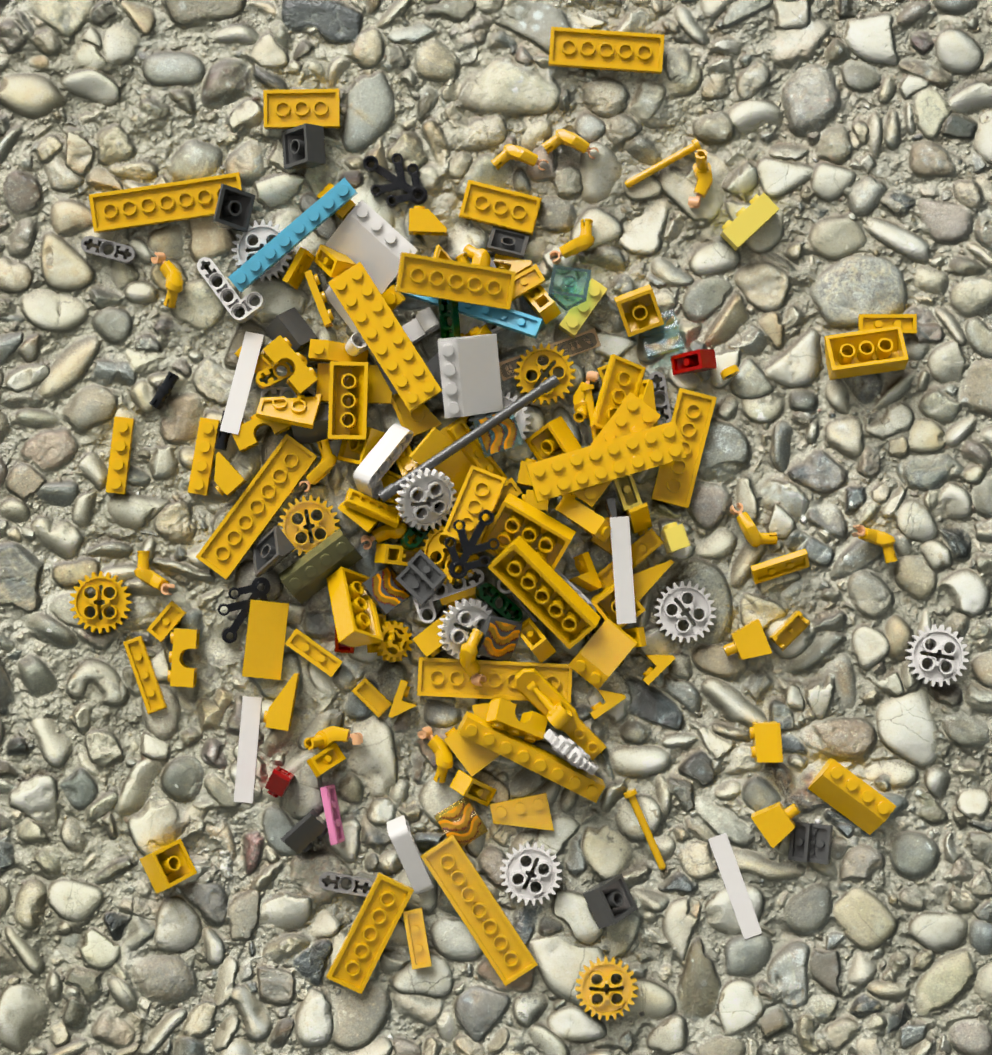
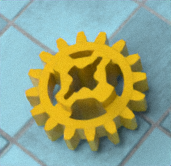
[373,620,413,662]

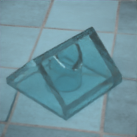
[548,265,591,311]

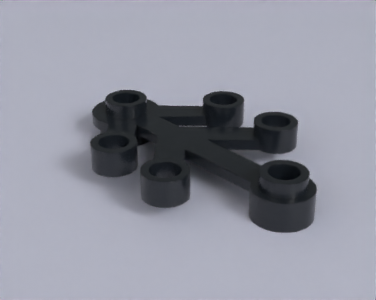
[363,153,428,207]
[444,510,500,579]
[218,577,270,643]

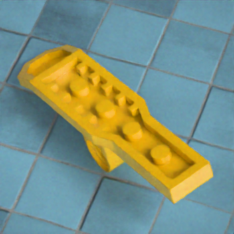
[515,668,607,760]

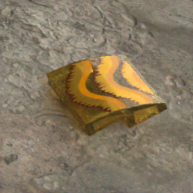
[434,797,488,847]

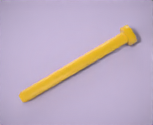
[625,138,702,188]
[581,384,599,441]
[623,788,666,870]

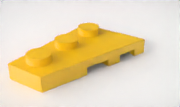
[256,394,322,429]
[392,394,442,437]
[490,792,554,831]

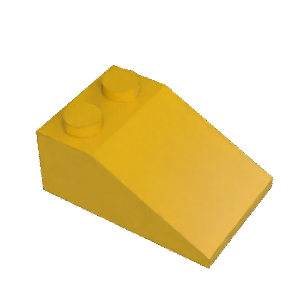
[568,617,637,690]

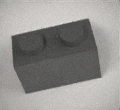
[282,123,326,170]
[281,809,327,854]
[583,873,638,929]

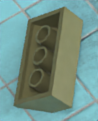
[279,528,363,604]

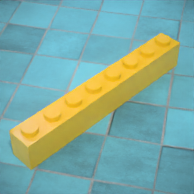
[458,711,605,803]

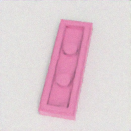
[320,784,345,845]

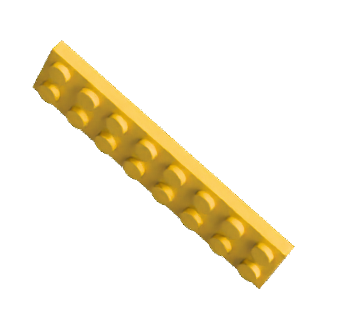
[89,172,243,233]
[328,262,442,412]
[526,421,687,503]
[196,434,318,580]
[417,657,573,703]
[421,835,538,986]

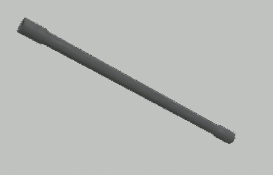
[378,374,560,502]

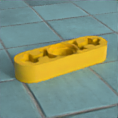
[255,354,307,389]

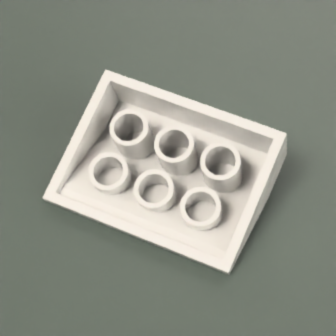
[325,200,419,294]
[437,334,503,418]

